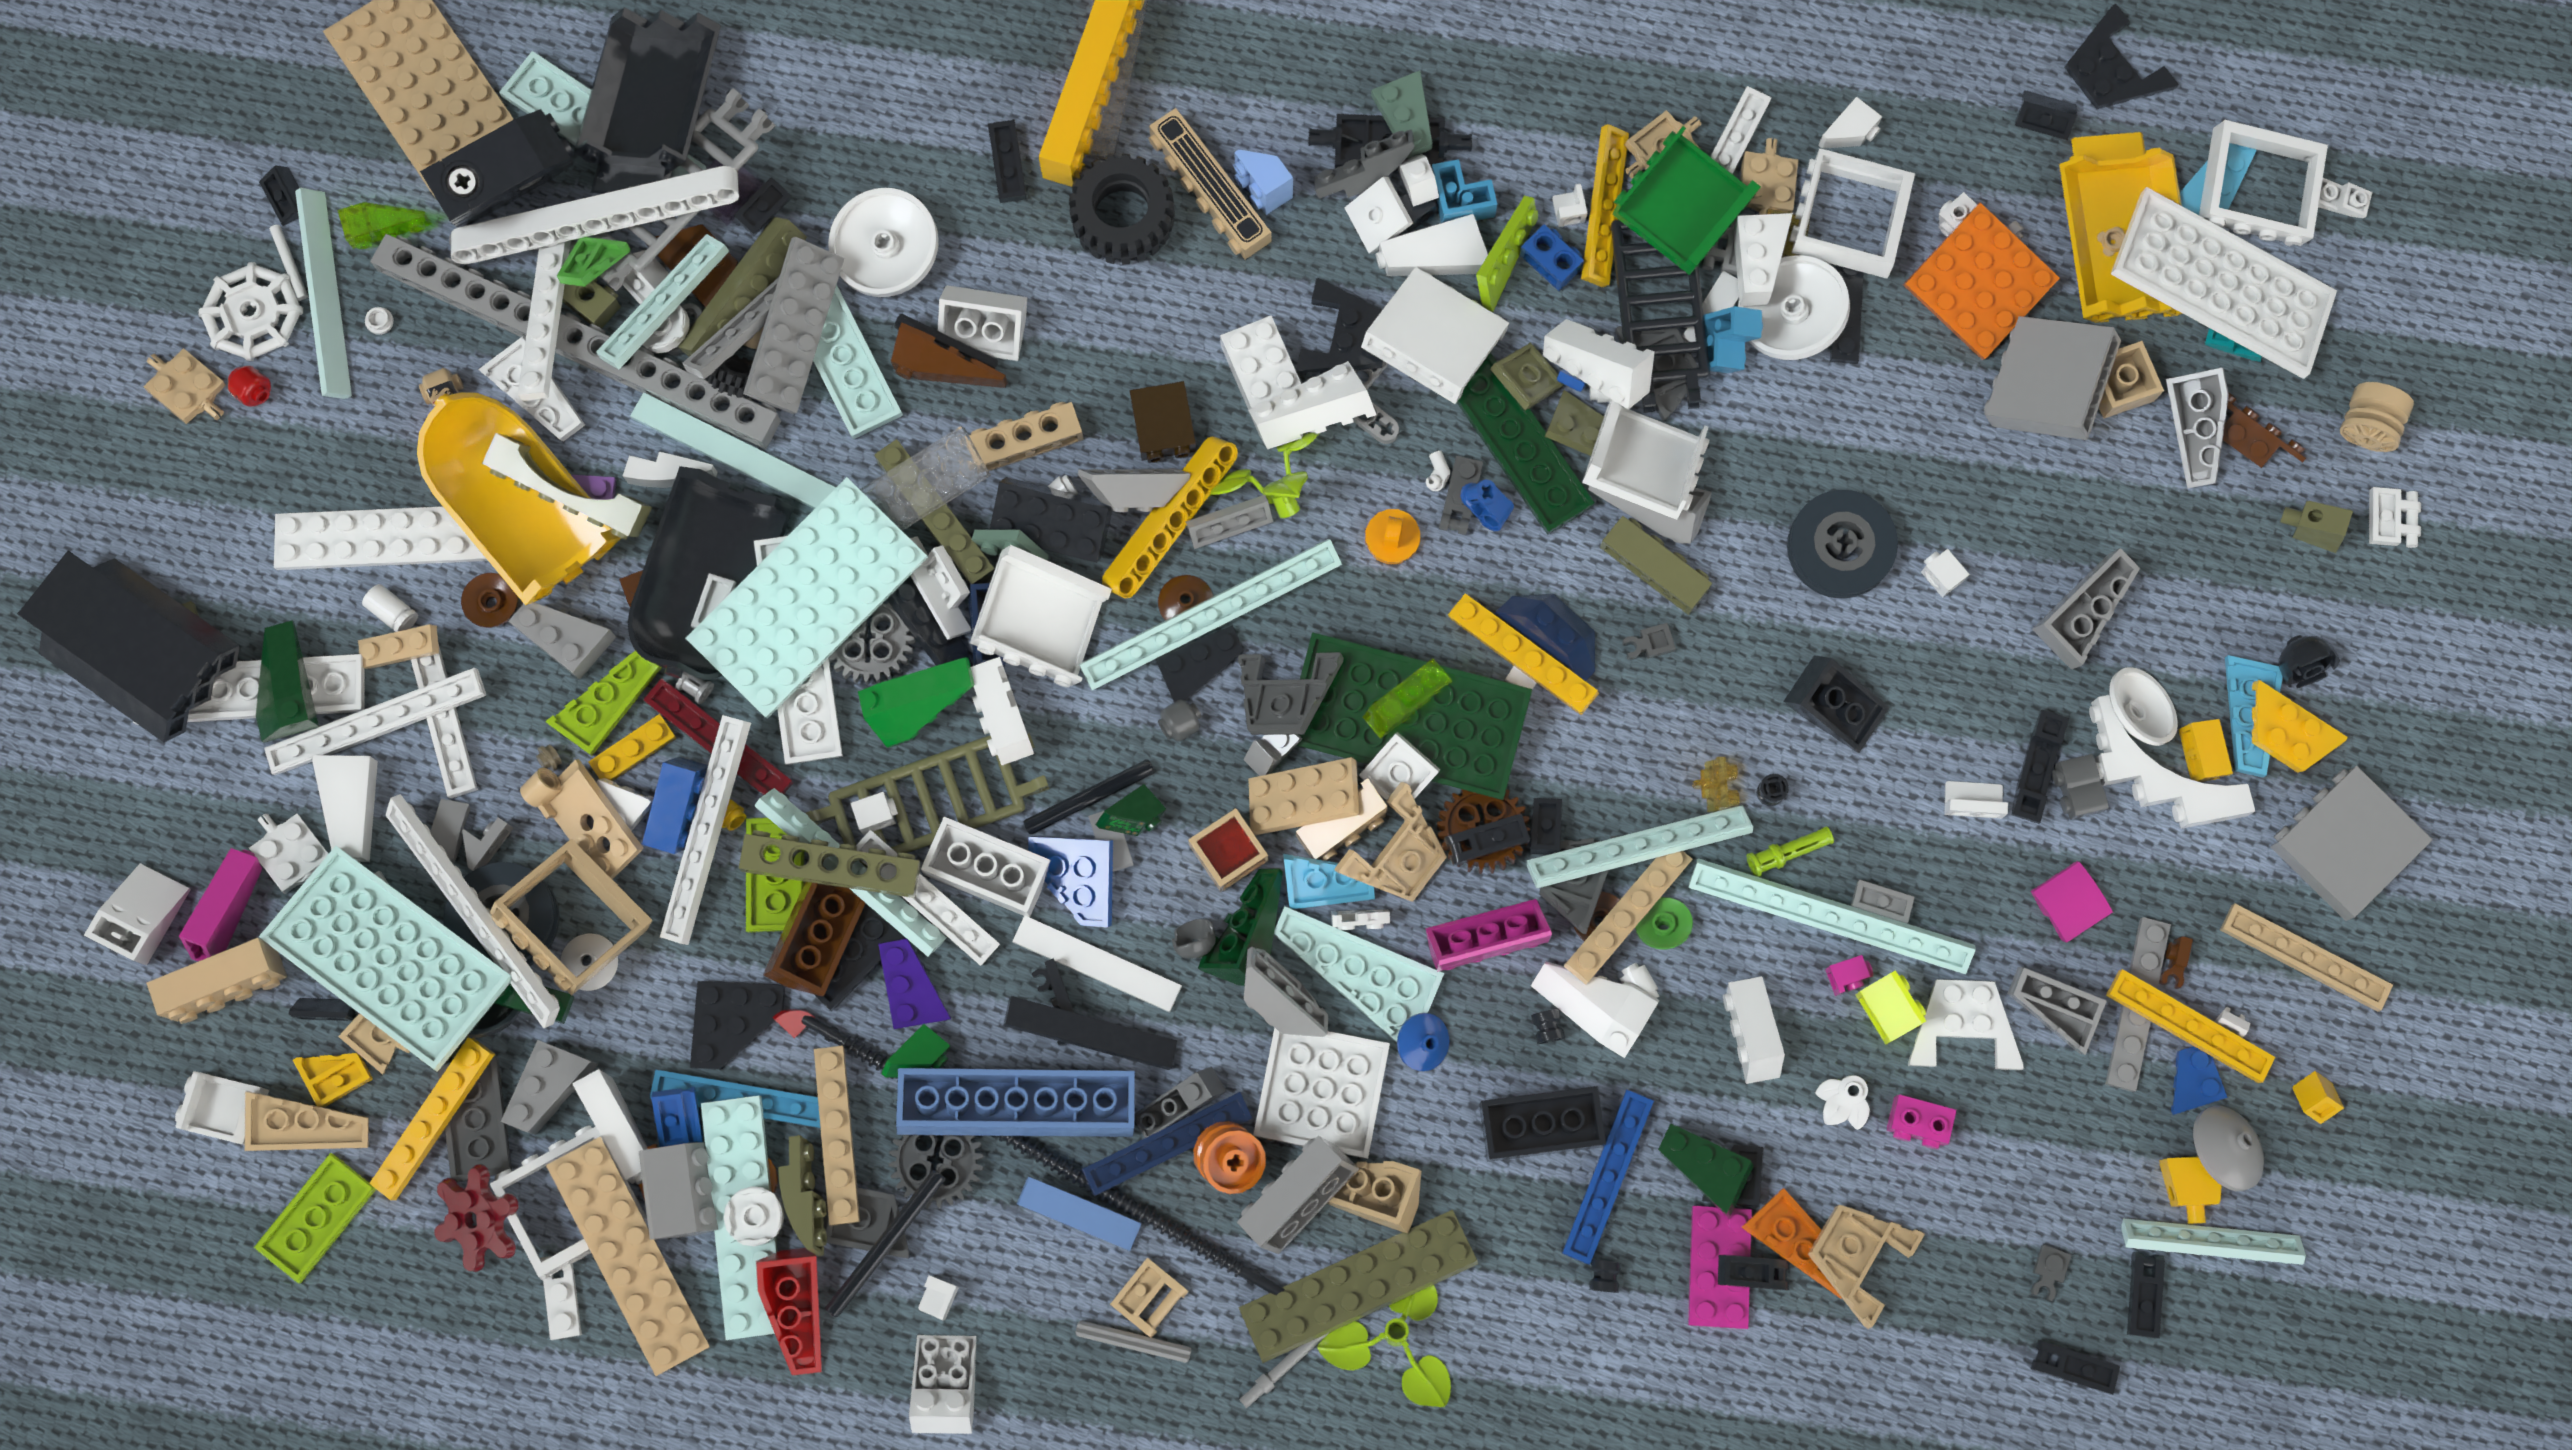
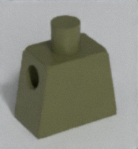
[2280,501,2353,553]

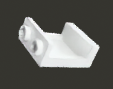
[175,1071,269,1145]

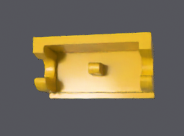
[2178,719,2233,782]

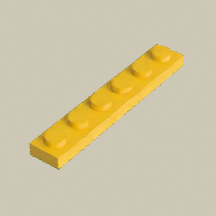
[1581,124,1629,287]
[1448,593,1599,715]
[2106,969,2275,1083]
[369,1038,495,1200]

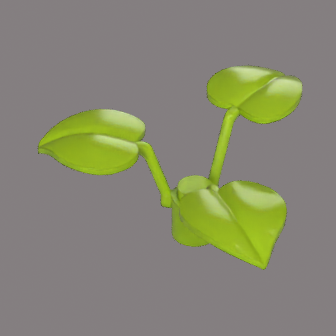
[1207,432,1320,518]
[1317,1285,1451,1407]

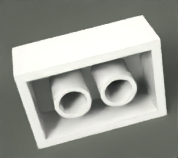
[1220,316,1301,410]

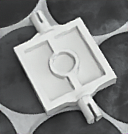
[249,813,329,894]

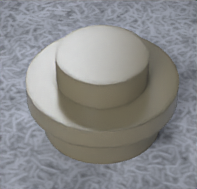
[536,744,562,772]

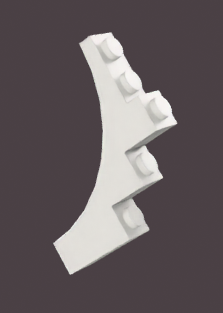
[2089,695,2255,829]

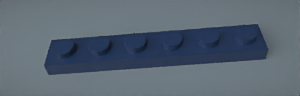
[1081,1092,1252,1196]

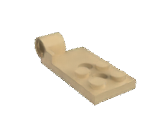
[520,759,644,879]

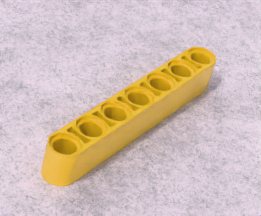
[1102,437,1238,598]

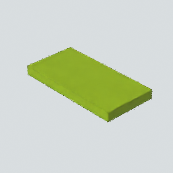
[746,818,804,933]
[254,1153,377,1284]

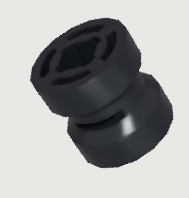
[1756,774,1789,806]
[1531,1009,1565,1044]
[1589,1260,1621,1293]

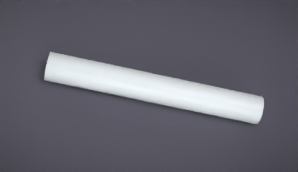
[270,225,308,301]

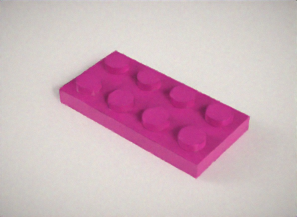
[1688,1206,1752,1329]

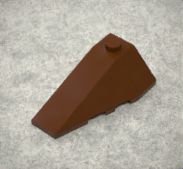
[891,323,1008,388]

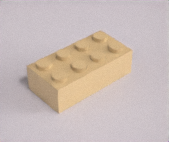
[147,938,287,1024]

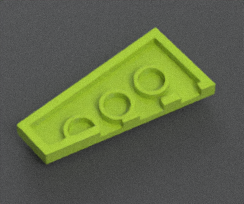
[1476,195,1538,313]
[545,651,662,756]

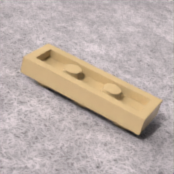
[358,624,439,669]

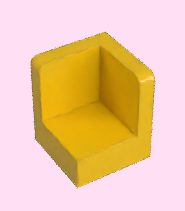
[2292,1071,2344,1124]

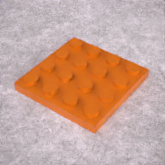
[1903,202,2060,360]

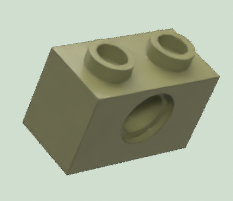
[562,278,621,328]

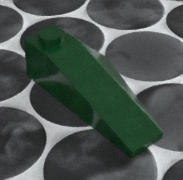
[256,620,319,743]

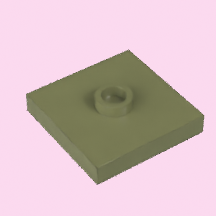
[1490,342,1564,410]

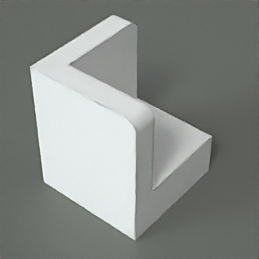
[1552,184,1587,227]
[918,1275,959,1321]

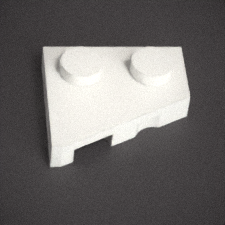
[596,778,654,831]

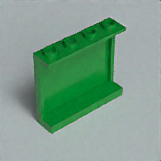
[1612,126,1761,275]

